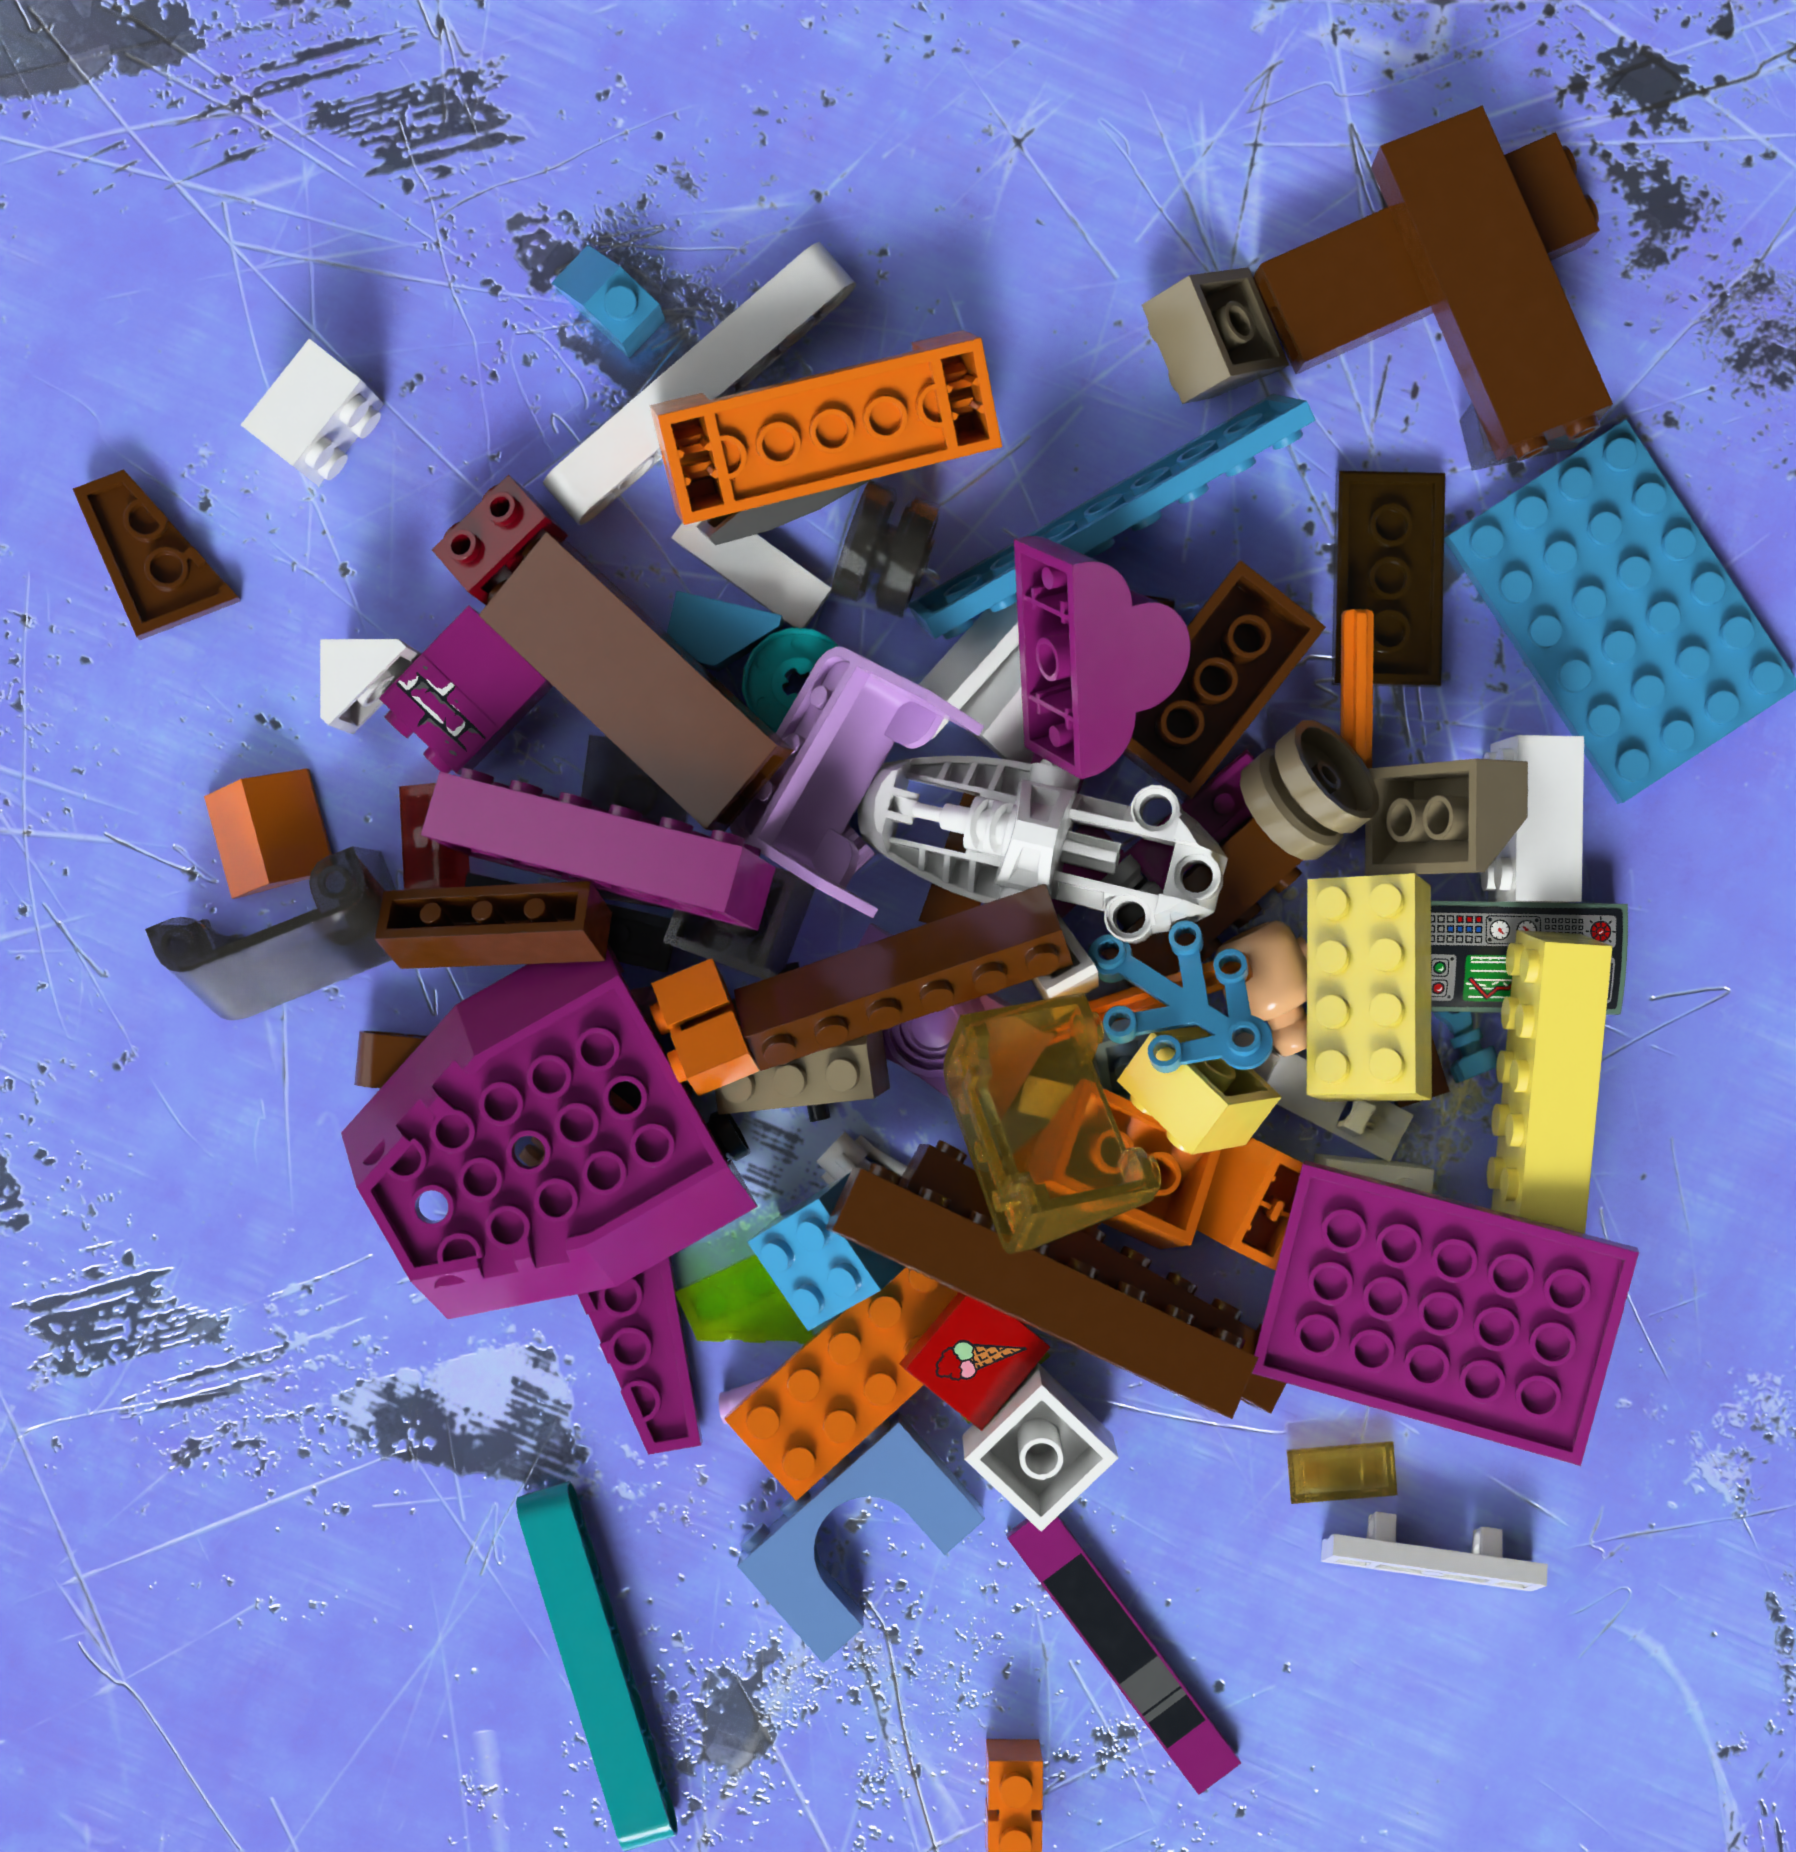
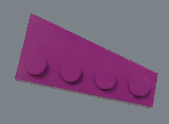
[577,1256,703,1455]

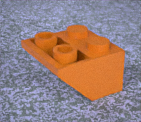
[1196,1137,1303,1271]

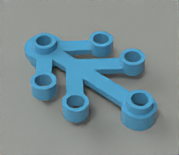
[1088,921,1273,1073]

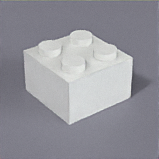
[241,339,384,487]
[962,1363,1119,1532]

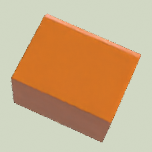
[204,768,337,899]

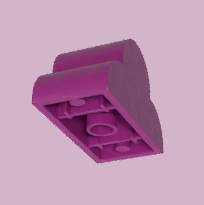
[1014,536,1190,779]

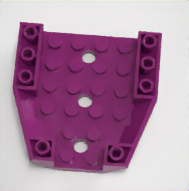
[341,943,758,1319]

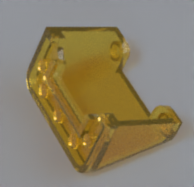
[943,992,1161,1254]

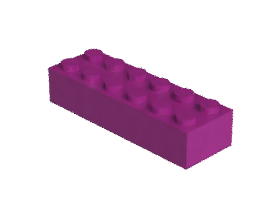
[421,768,776,931]

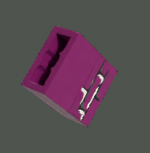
[379,605,553,775]

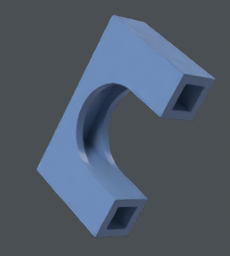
[737,1412,985,1663]

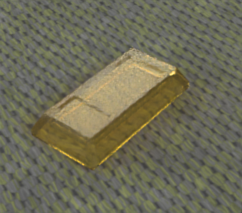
[1286,1441,1398,1504]

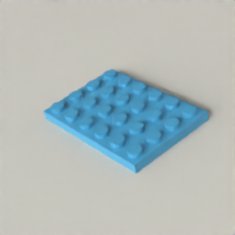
[1444,419,1796,804]

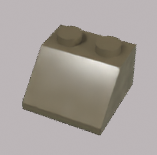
[1142,267,1289,404]

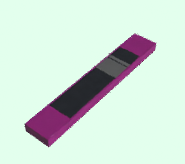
[1006,1515,1241,1795]

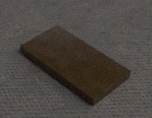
[1332,471,1445,687]

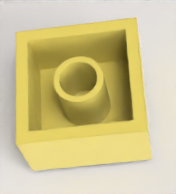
[1117,1026,1282,1155]

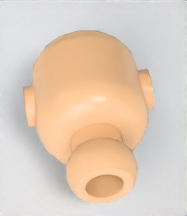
[1215,920,1307,1057]

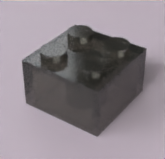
[663,866,815,980]

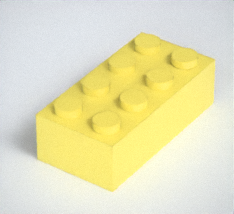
[1306,873,1432,1102]

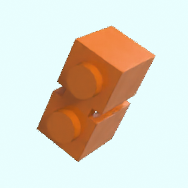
[649,958,759,1096]
[985,1739,1043,1852]

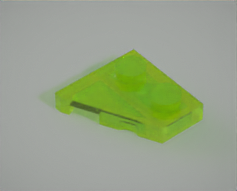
[675,1253,815,1344]

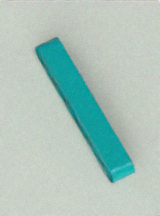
[516,1481,678,1852]

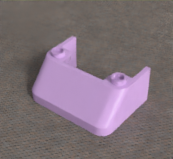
[730,647,984,918]

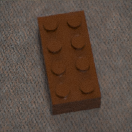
[1123,560,1326,802]

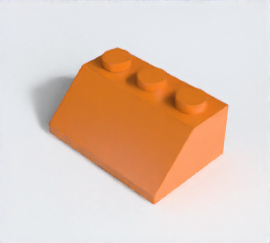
[1024,1080,1221,1249]

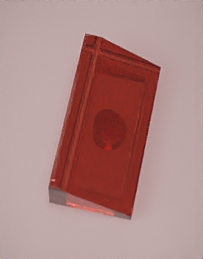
[399,783,470,890]

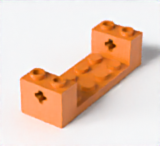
[650,330,1002,525]

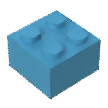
[747,1172,906,1331]

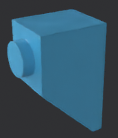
[552,245,666,358]
[667,591,784,672]

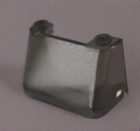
[145,846,396,1020]

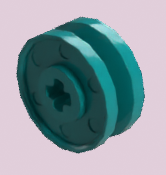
[742,628,839,733]

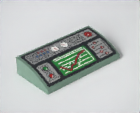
[1431,901,1628,1015]

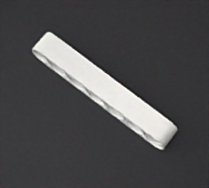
[543,242,856,525]

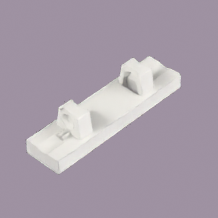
[1234,1033,1414,1162]
[1321,1512,1548,1591]

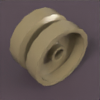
[1240,720,1379,861]

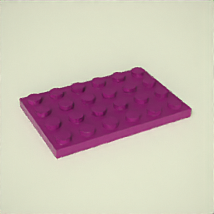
[1252,1160,1639,1466]

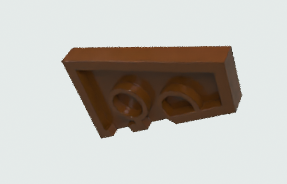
[73,469,240,641]

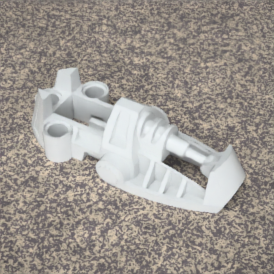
[858,755,1228,944]

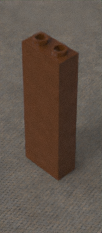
[1371,105,1613,461]
[1253,132,1600,374]
[479,532,794,832]

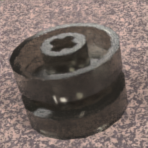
[831,480,942,619]

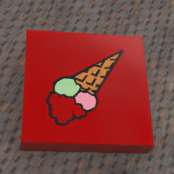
[899,1292,1050,1431]

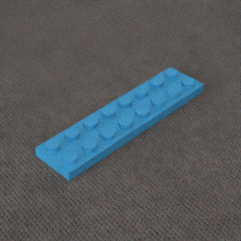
[907,394,1316,639]

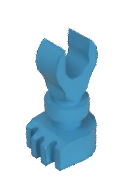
[1432,1012,1498,1083]

